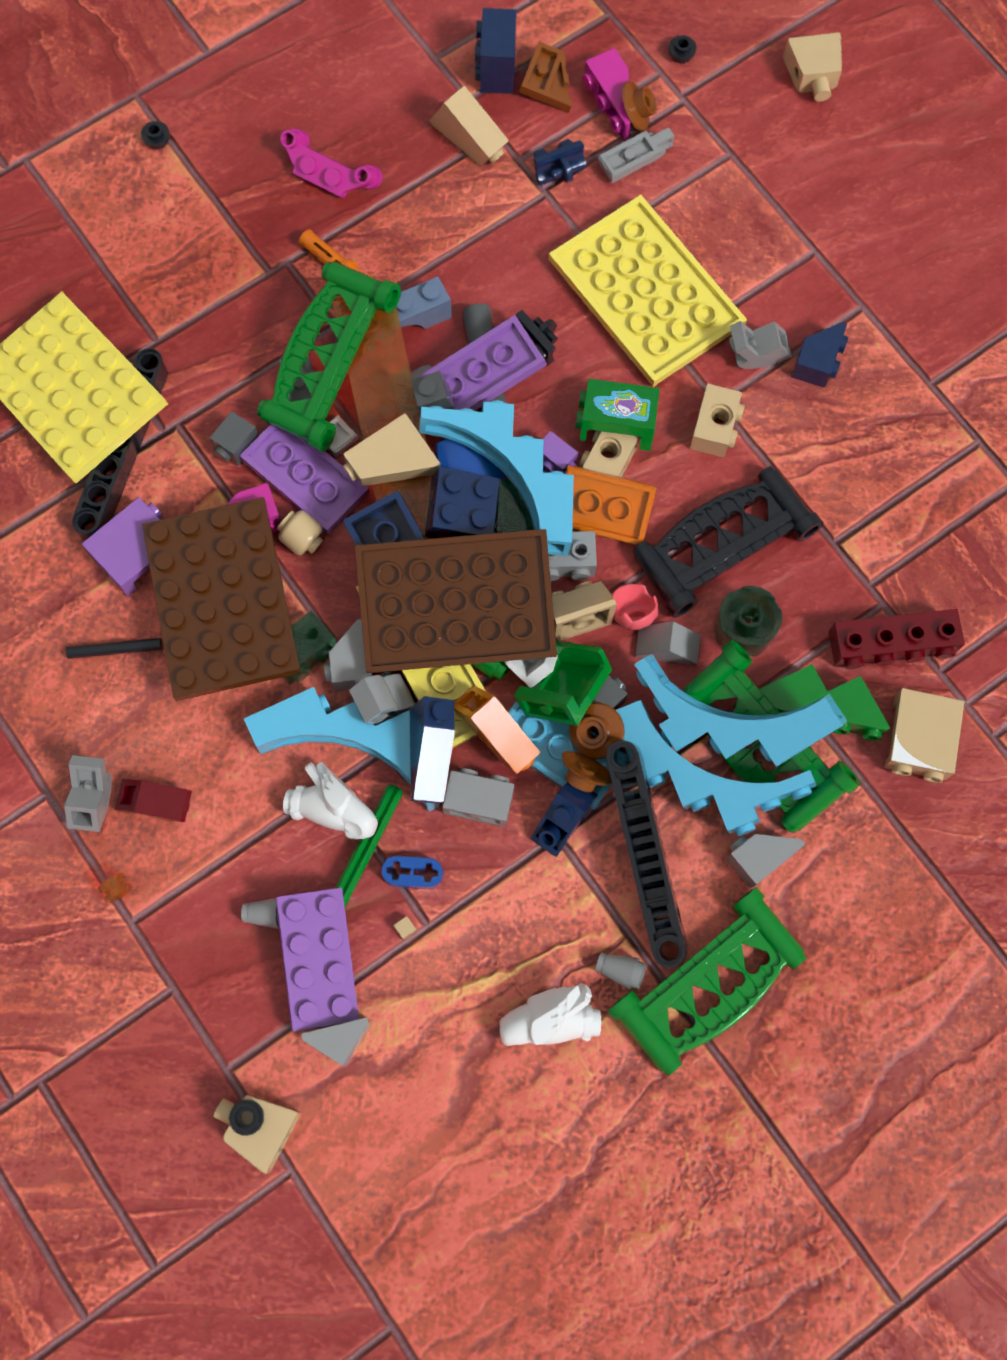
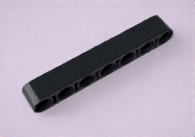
[72,348,168,541]

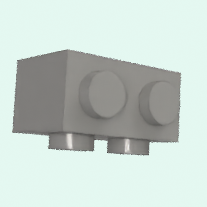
[548,531,597,581]
[443,768,514,827]

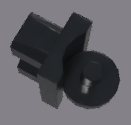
[515,310,558,366]

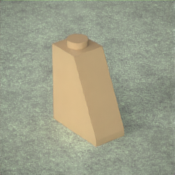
[429,85,509,166]
[343,413,440,487]

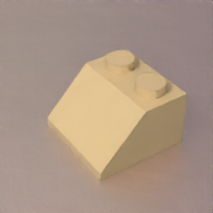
[552,581,617,641]

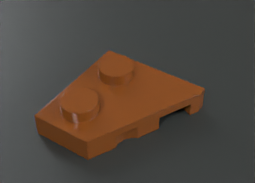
[519,41,572,113]

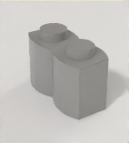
[349,672,416,725]

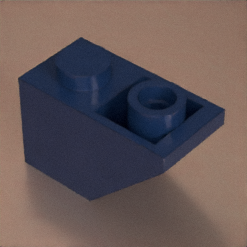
[791,322,849,388]
[530,782,598,857]

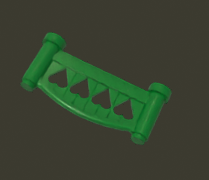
[257,262,401,452]
[682,639,861,833]
[607,886,807,1076]

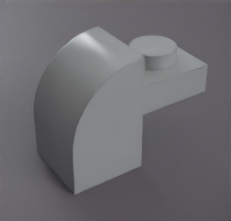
[730,321,792,369]
[64,755,112,832]

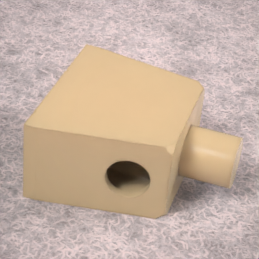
[783,32,842,102]
[213,1095,302,1174]

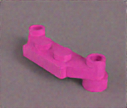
[280,128,383,198]

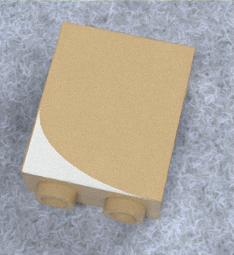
[884,688,965,783]

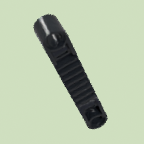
[606,740,688,968]

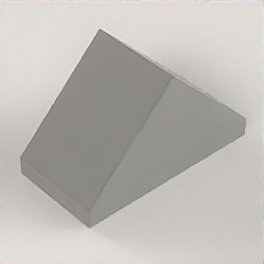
[635,621,700,666]
[301,1017,371,1067]

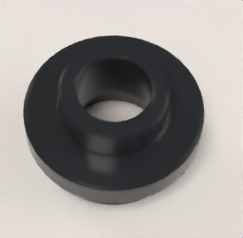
[668,35,696,64]
[141,121,170,150]
[229,1100,264,1136]

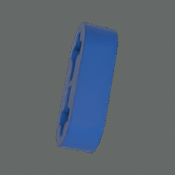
[381,856,443,889]

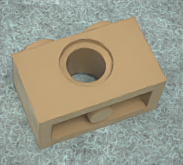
[690,383,745,458]
[579,431,640,477]

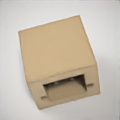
[394,916,417,940]

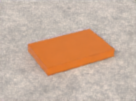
[566,464,657,545]

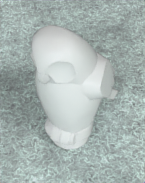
[283,762,378,839]
[500,983,601,1046]

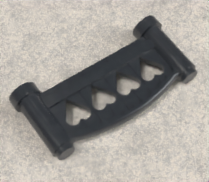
[633,466,824,618]

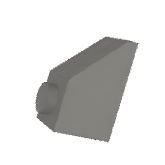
[324,619,367,691]
[726,834,806,889]

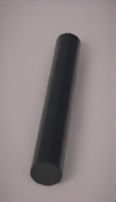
[66,638,163,659]

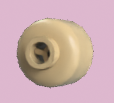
[277,510,323,556]

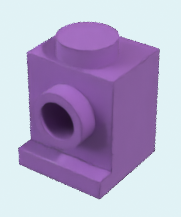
[543,431,578,474]

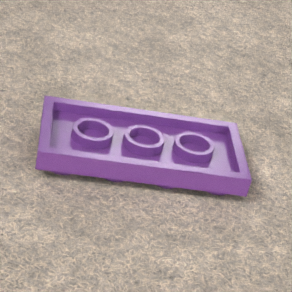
[416,315,547,411]
[239,424,370,535]
[275,888,359,1032]

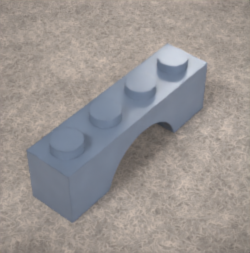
[332,277,452,360]

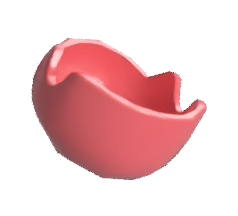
[611,584,658,630]

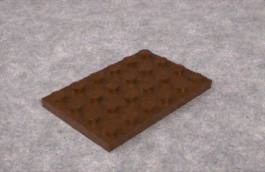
[142,497,301,701]
[355,529,557,673]

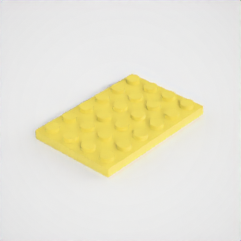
[548,195,747,387]
[0,292,168,483]

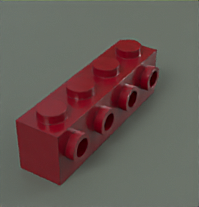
[828,609,965,669]

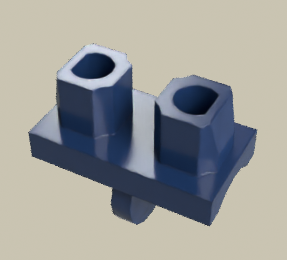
[533,139,586,186]

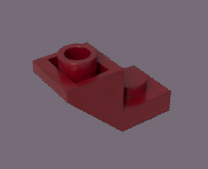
[115,779,192,823]

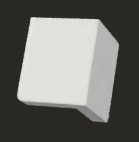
[505,655,558,688]

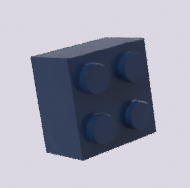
[475,8,517,94]
[425,467,500,538]
[342,490,426,545]

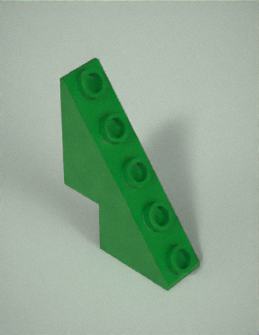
[733,664,890,741]

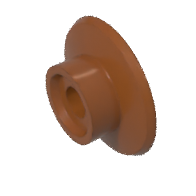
[622,81,657,132]
[569,702,624,759]
[562,751,612,792]

